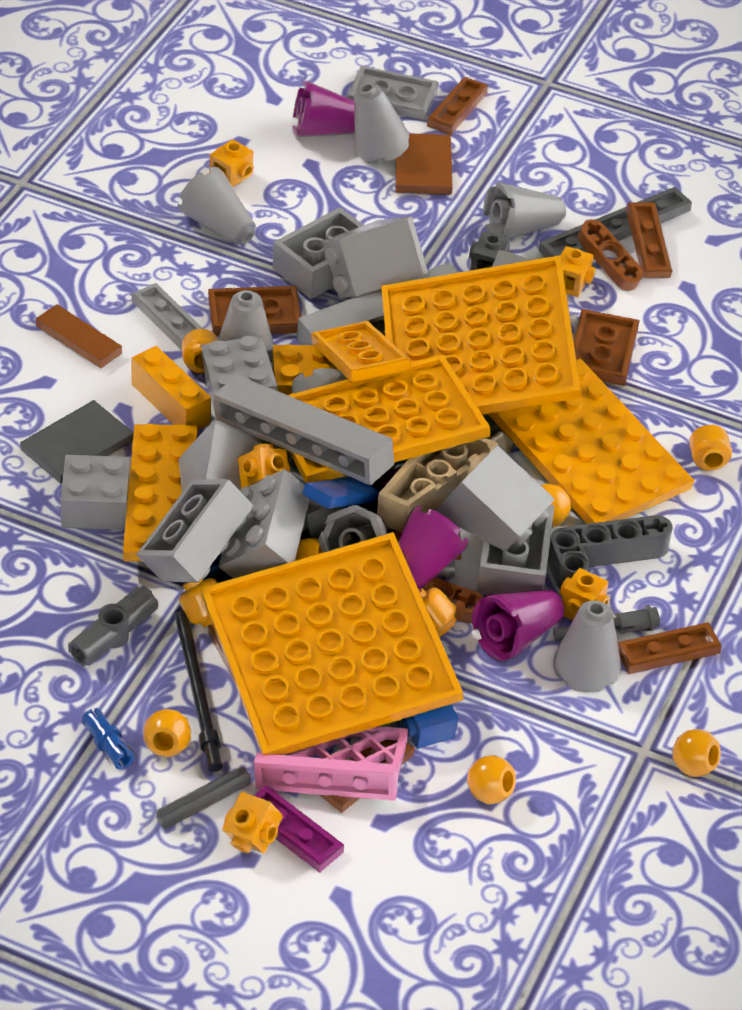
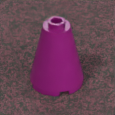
[292,81,355,137]
[398,506,468,590]
[472,590,564,661]

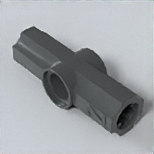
[68,585,158,667]

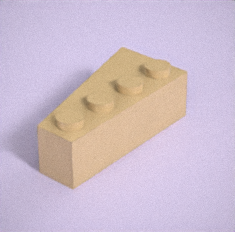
[377,438,498,533]

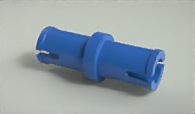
[81,708,135,770]

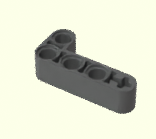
[548,515,673,590]

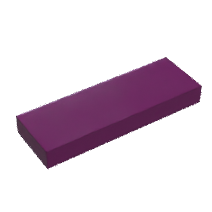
[253,785,345,873]

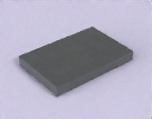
[20,400,134,484]

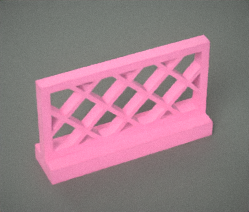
[254,726,408,801]

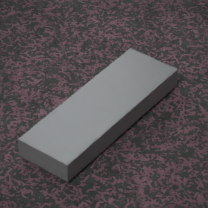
[131,283,203,350]

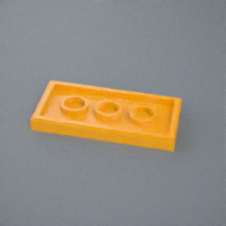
[311,321,411,382]

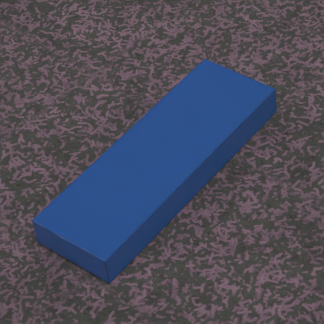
[302,477,379,509]

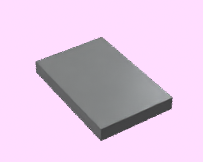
[347,66,439,121]

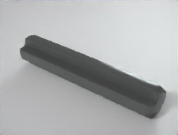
[156,766,251,829]

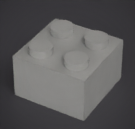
[60,455,130,530]

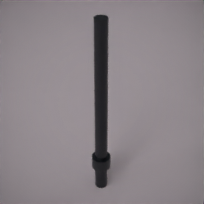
[175,610,223,772]

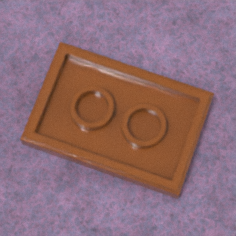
[395,133,453,195]
[208,286,301,336]
[574,309,640,386]

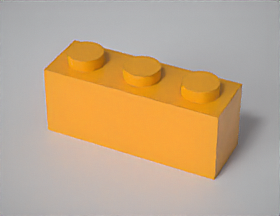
[131,345,211,431]

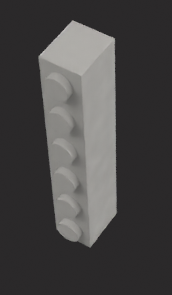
[297,262,459,345]
[214,375,394,485]

